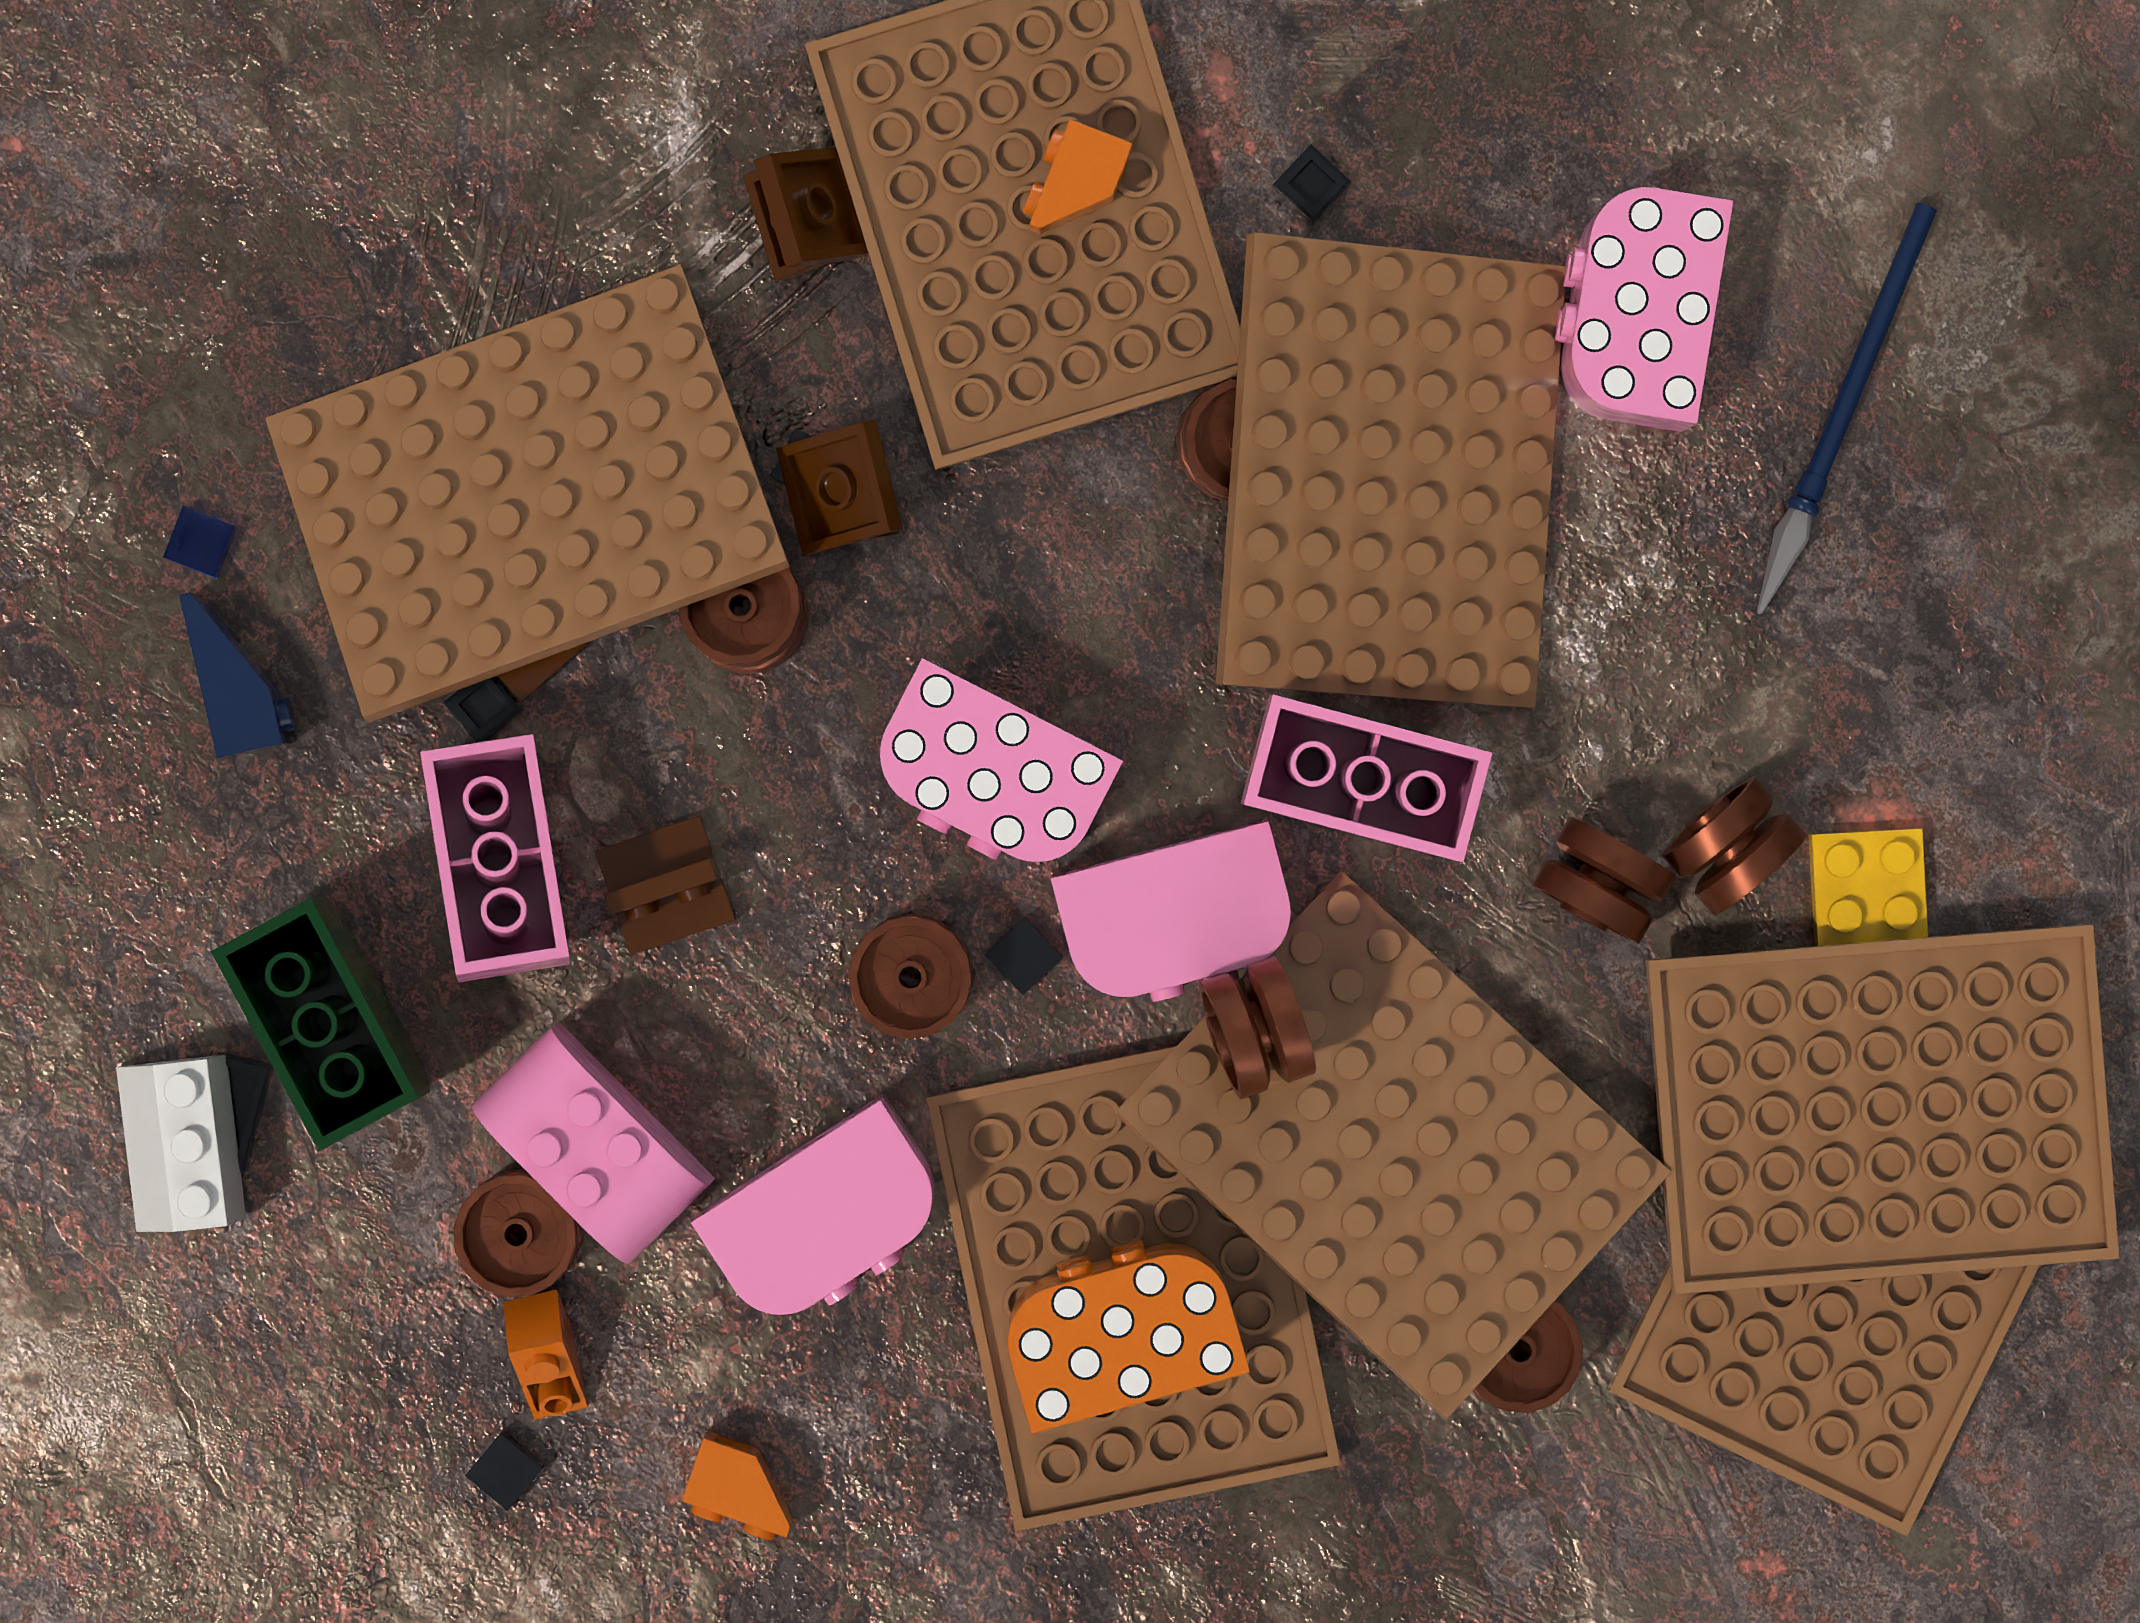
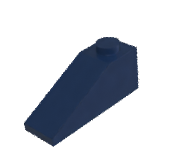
[179,592,296,758]

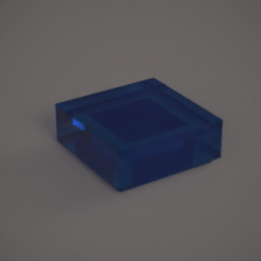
[163,506,238,578]

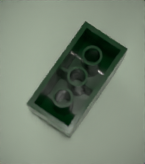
[211,896,430,1152]

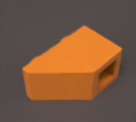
[1023,119,1133,234]
[503,1290,588,1420]
[681,1430,793,1541]

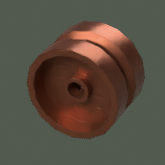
[1176,379,1237,502]
[679,568,808,674]
[1662,776,1807,915]
[1532,817,1677,944]
[848,914,973,1040]
[1199,956,1316,1100]
[453,1169,584,1297]
[1472,1301,1583,1413]

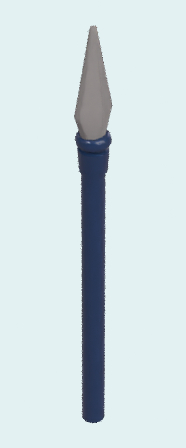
[1757,202,1937,614]

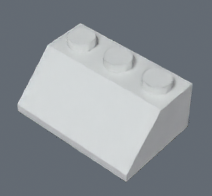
[116,1054,246,1232]

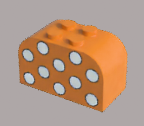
[1008,1240,1250,1434]

